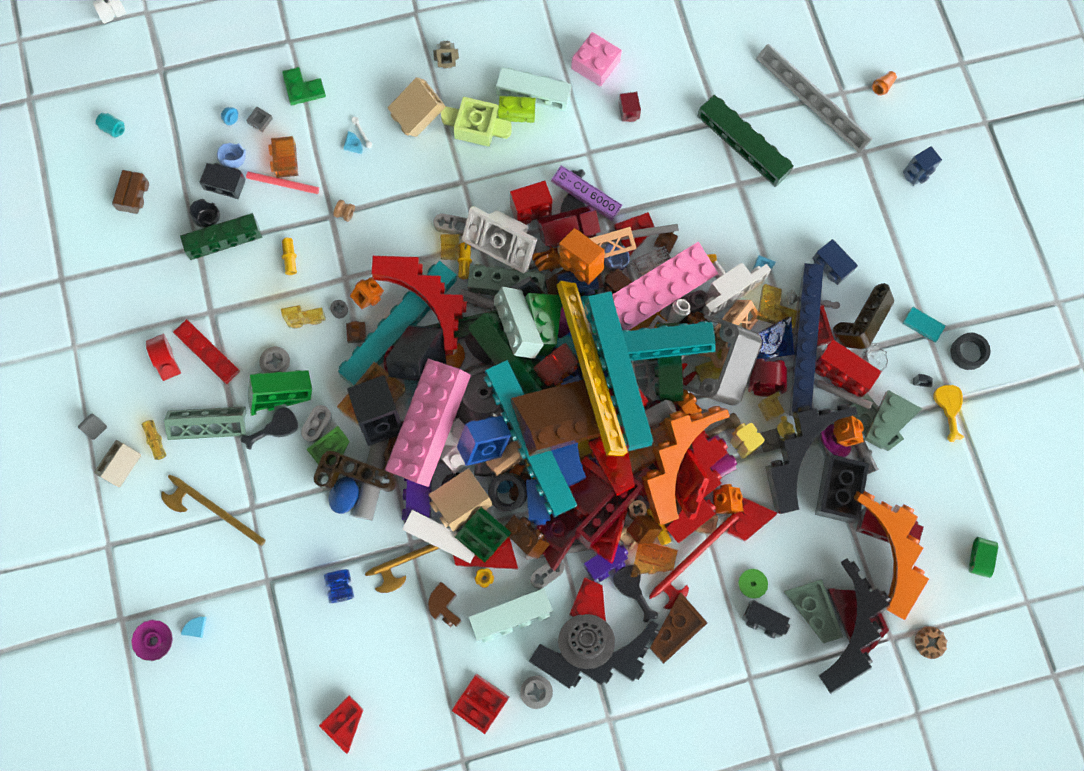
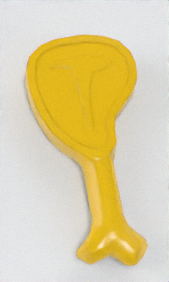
[933,385,964,442]

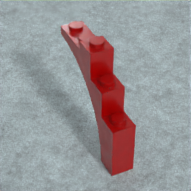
[371,255,467,355]
[666,412,728,544]

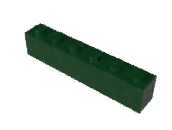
[697,94,794,187]

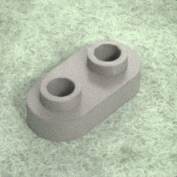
[301,405,331,442]

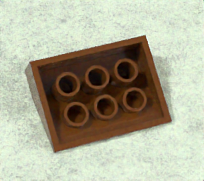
[510,380,601,456]

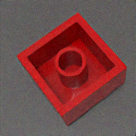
[510,180,553,225]

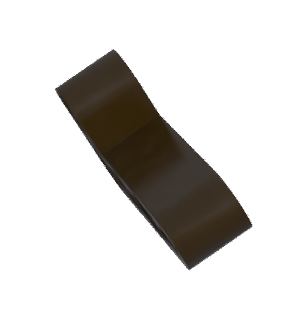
[833,283,895,349]
[313,451,397,492]

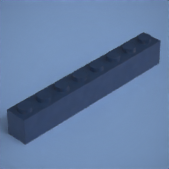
[789,263,824,416]

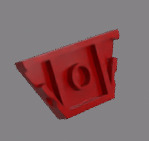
[654,449,709,520]
[590,507,629,563]

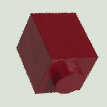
[618,91,641,122]

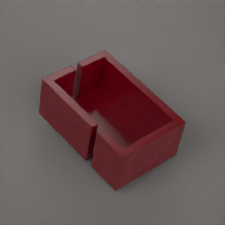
[536,205,601,248]

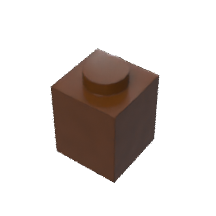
[627,515,663,544]

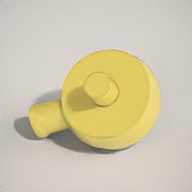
[777,416,794,438]

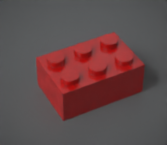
[815,339,882,398]

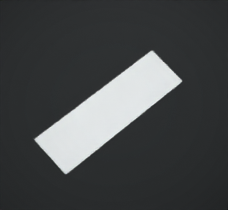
[402,510,475,563]

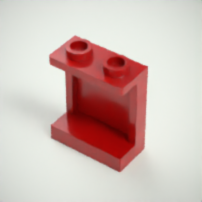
[569,457,613,520]

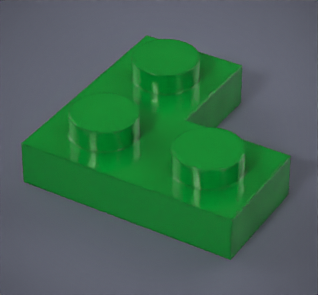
[282,67,326,106]

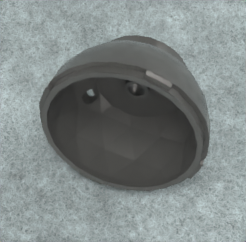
[455,363,511,430]

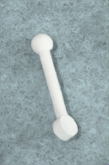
[352,117,372,148]

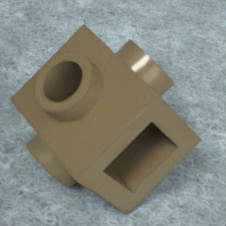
[433,41,459,69]

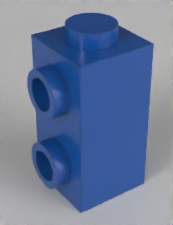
[526,480,551,525]

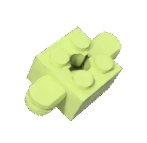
[441,97,512,147]

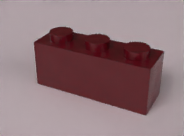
[856,507,924,543]

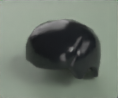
[189,199,220,228]

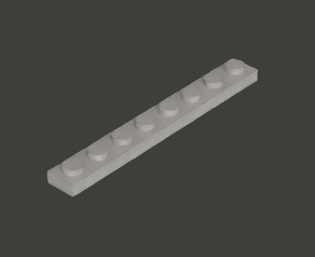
[756,44,873,153]

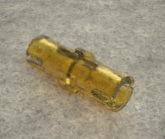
[141,420,167,460]

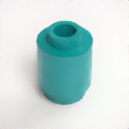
[95,113,125,138]

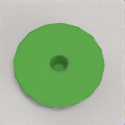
[738,569,768,599]

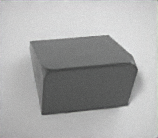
[78,413,107,440]

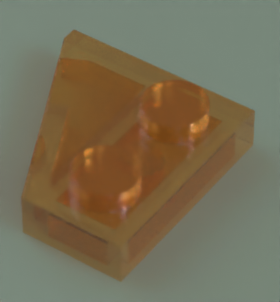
[630,543,678,577]

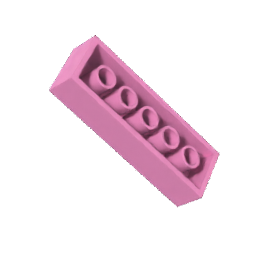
[612,241,718,330]
[385,359,471,487]

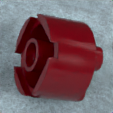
[748,359,787,397]

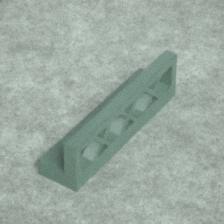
[164,406,247,440]

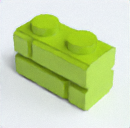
[498,96,536,123]

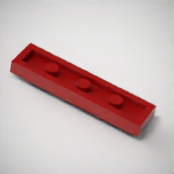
[173,319,240,385]

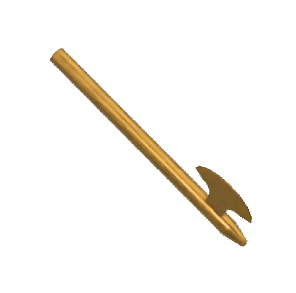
[161,475,266,546]
[365,544,440,593]

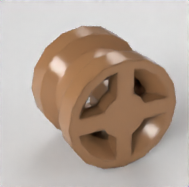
[333,200,355,222]

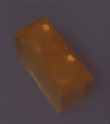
[268,136,299,178]

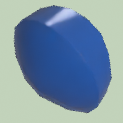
[329,477,359,514]

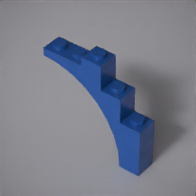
[551,370,607,487]

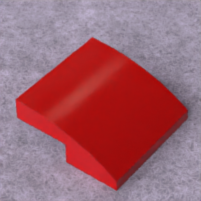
[451,673,510,734]

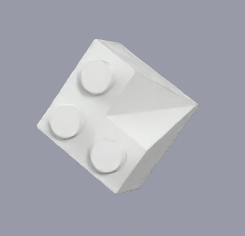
[439,417,465,474]

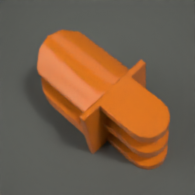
[532,247,562,272]

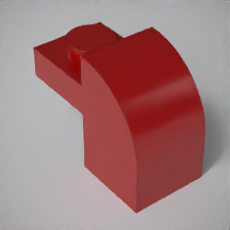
[146,333,181,381]

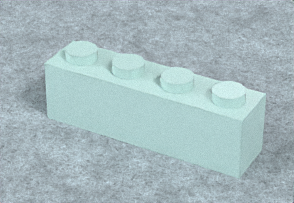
[496,67,571,111]
[494,287,543,358]
[469,588,553,643]

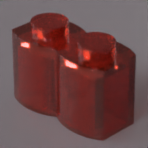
[533,342,579,386]

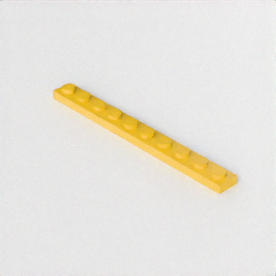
[557,281,627,456]

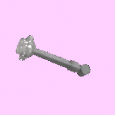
[784,289,840,309]

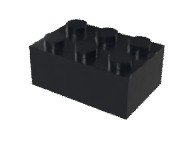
[815,454,869,524]

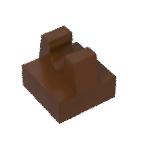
[653,232,678,254]
[346,321,367,343]

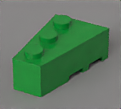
[525,293,562,356]
[248,370,312,416]

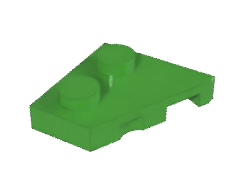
[306,426,350,477]

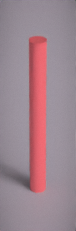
[246,171,319,194]

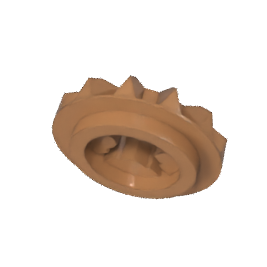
[915,626,948,659]

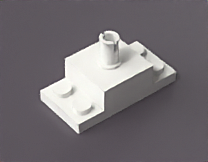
[461,206,537,273]
[702,261,771,317]

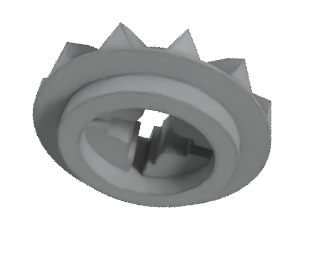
[259,346,290,373]
[520,675,553,709]

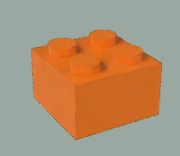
[559,228,604,285]

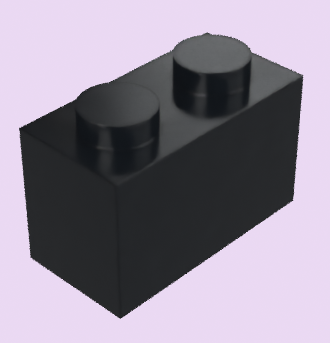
[199,163,246,200]

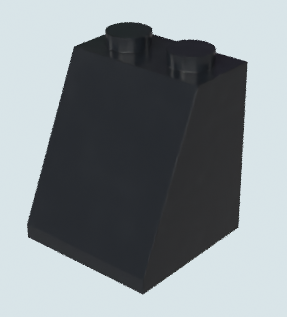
[386,325,447,381]
[347,375,402,446]

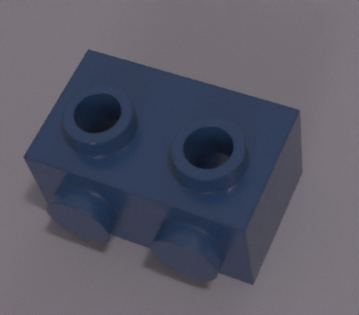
[903,146,942,186]
[812,239,858,285]

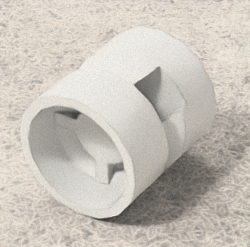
[92,0,127,24]

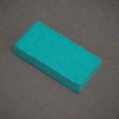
[902,307,946,343]

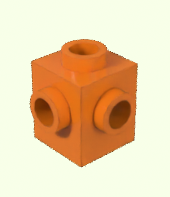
[350,277,384,309]
[833,416,864,447]
[713,484,743,514]

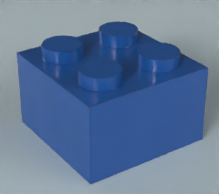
[457,415,512,466]

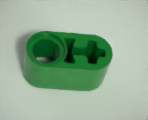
[968,537,998,578]

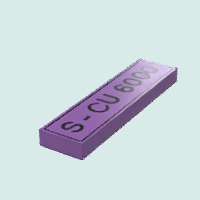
[551,165,622,221]

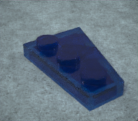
[757,316,794,360]

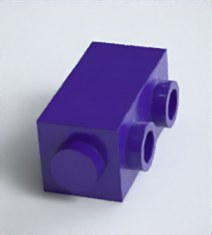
[583,544,628,582]

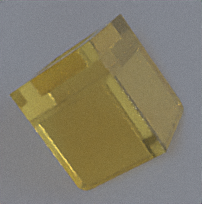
[440,234,460,260]
[758,392,785,422]

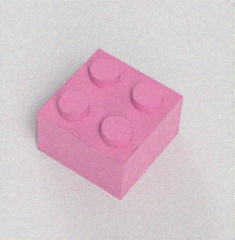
[571,32,622,87]

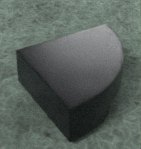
[913,374,933,387]

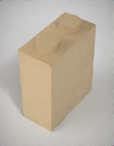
[387,77,446,137]
[429,468,493,532]

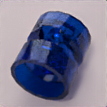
[323,569,355,604]

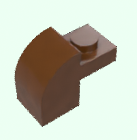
[428,582,462,627]

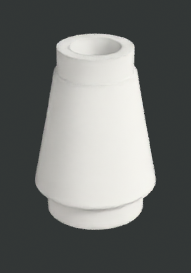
[667,299,690,323]

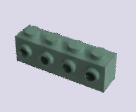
[467,264,545,296]

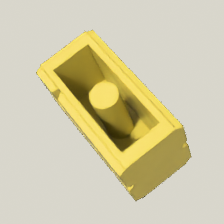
[730,423,765,458]

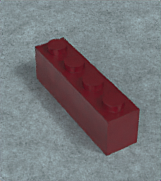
[574,477,644,549]

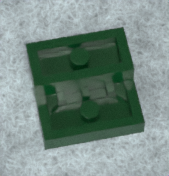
[455,507,512,563]

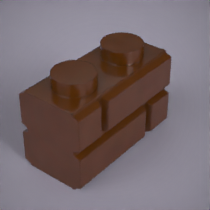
[112,170,149,214]

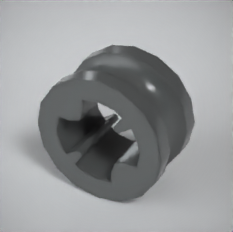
[330,300,348,319]

